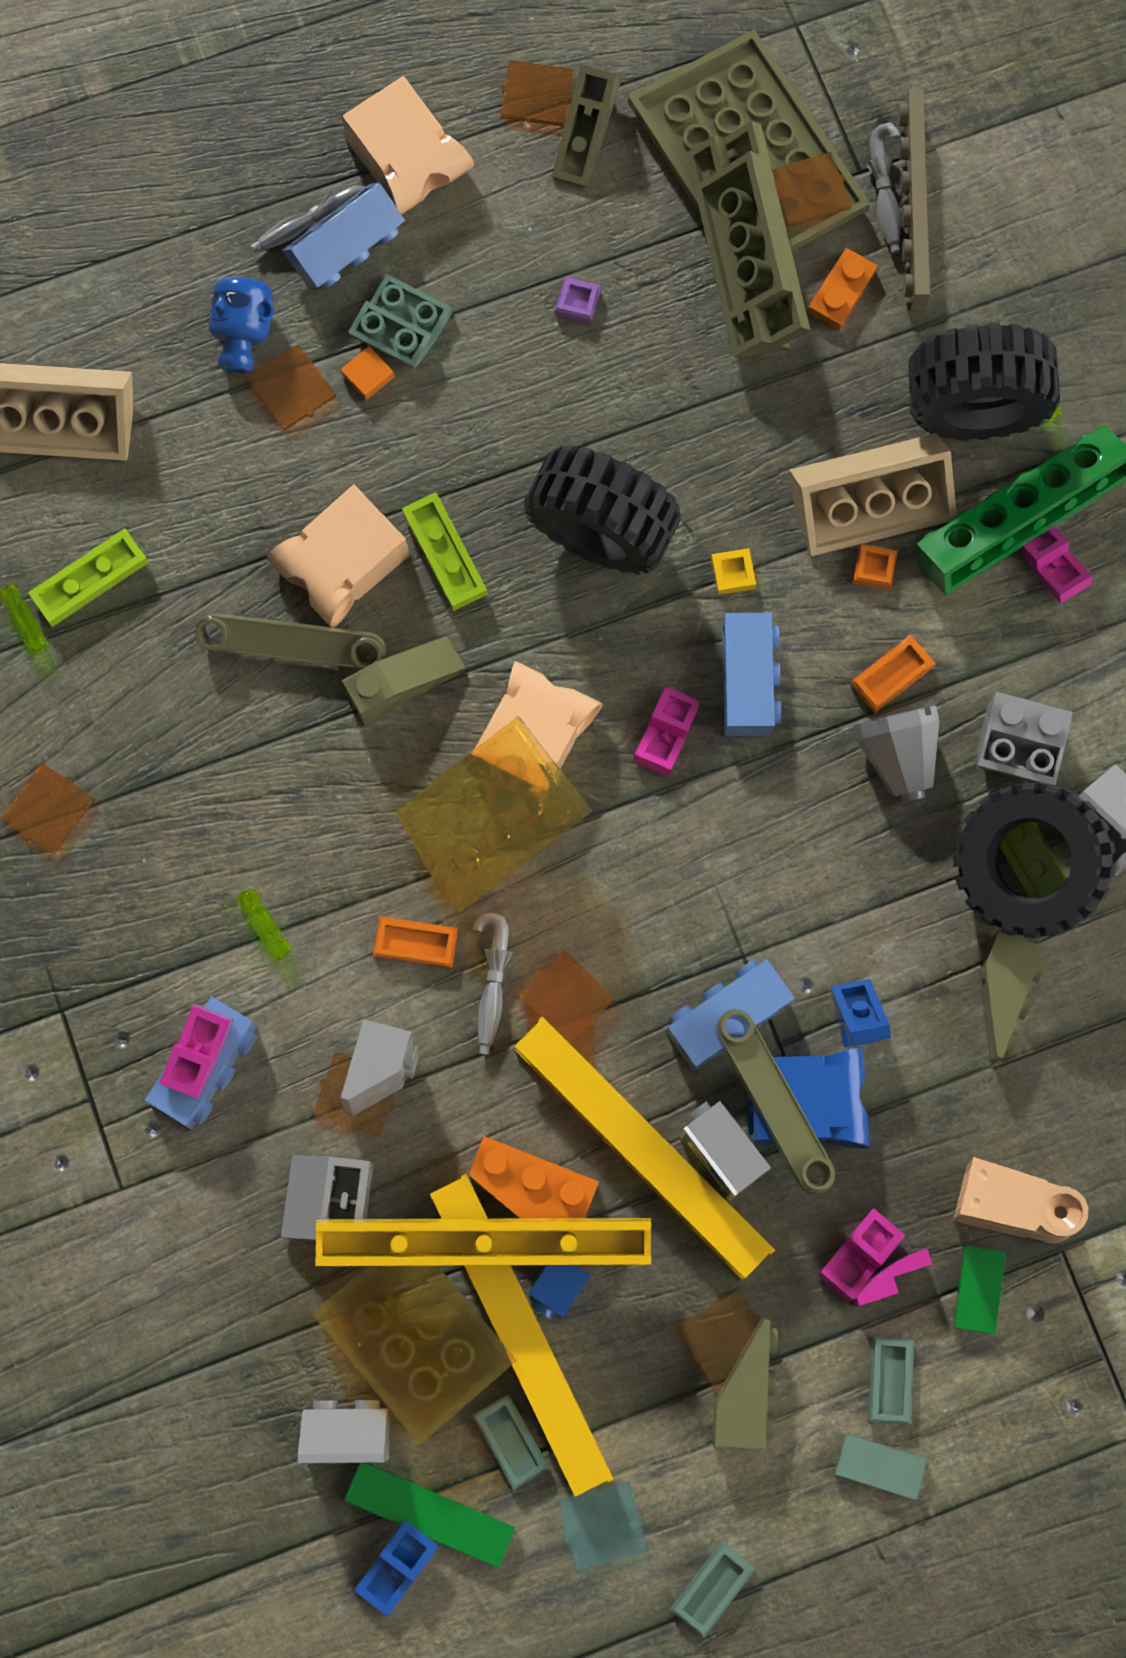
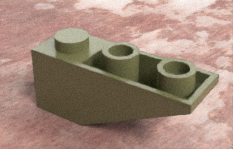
[979,929,1046,1063]
[712,1318,778,1449]

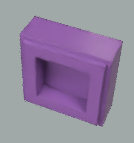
[555,276,601,324]

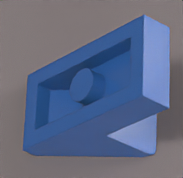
[831,979,891,1047]

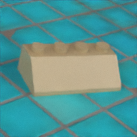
[0,363,134,461]
[789,433,957,556]

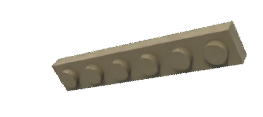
[897,89,930,311]

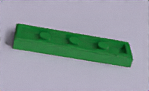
[344,1463,515,1568]

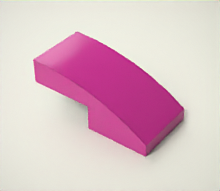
[1019,526,1092,604]
[633,687,701,777]
[159,1005,234,1099]
[817,1208,905,1303]
[852,1248,932,1307]

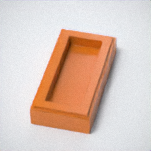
[850,635,936,714]
[373,916,459,969]

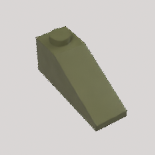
[552,64,622,187]
[342,636,466,726]

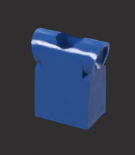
[745,1046,870,1149]

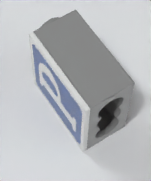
[679,1101,771,1201]

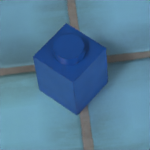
[528,1265,590,1320]

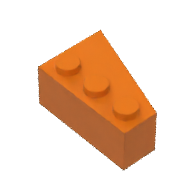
[468,1136,599,1218]

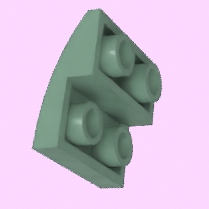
[348,274,453,369]

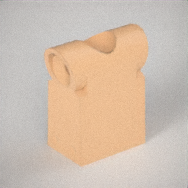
[342,76,474,215]
[267,484,410,628]
[472,661,603,805]
[953,1157,1088,1244]

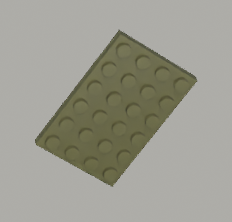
[628,29,870,252]

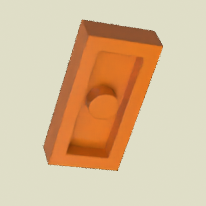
[807,248,878,331]

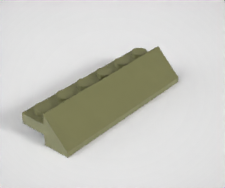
[686,121,810,358]

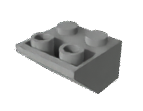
[976,692,1073,785]
[1078,764,1126,876]
[281,1155,374,1242]

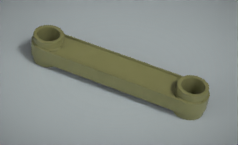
[195,613,387,669]
[715,1009,835,1194]

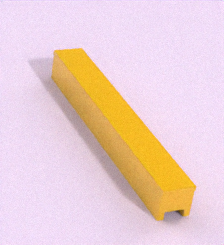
[515,1017,775,1280]
[430,1174,614,1497]
[315,1218,651,1266]

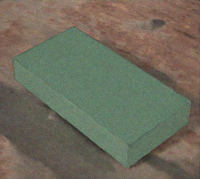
[868,1336,914,1424]
[472,1394,550,1490]
[834,1433,927,1500]
[670,1541,756,1638]

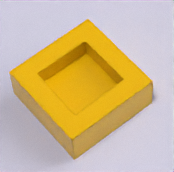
[711,548,756,595]

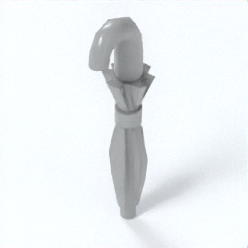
[867,123,901,254]
[251,185,366,254]
[472,912,513,1055]

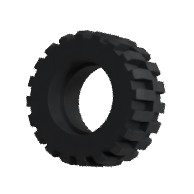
[908,323,1060,440]
[524,445,681,575]
[953,783,1116,938]

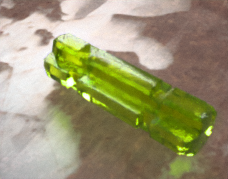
[0,584,49,656]
[236,888,293,962]

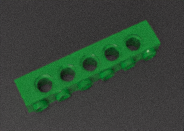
[917,425,1126,595]

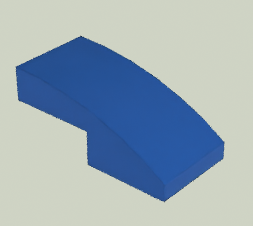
[354,1520,439,1617]

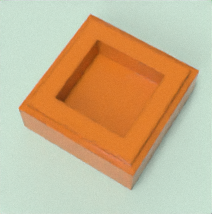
[340,346,394,400]
[852,543,898,591]

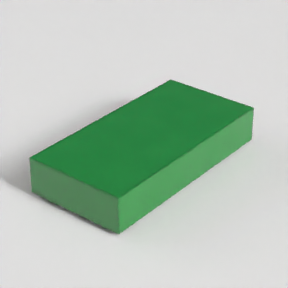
[952,1245,1006,1335]

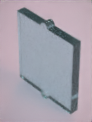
[559,1481,648,1571]

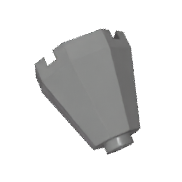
[853,705,939,802]

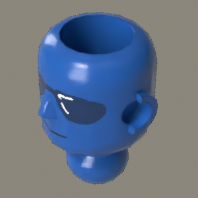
[209,276,274,374]

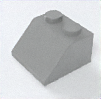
[341,1019,419,1116]
[298,1400,390,1463]

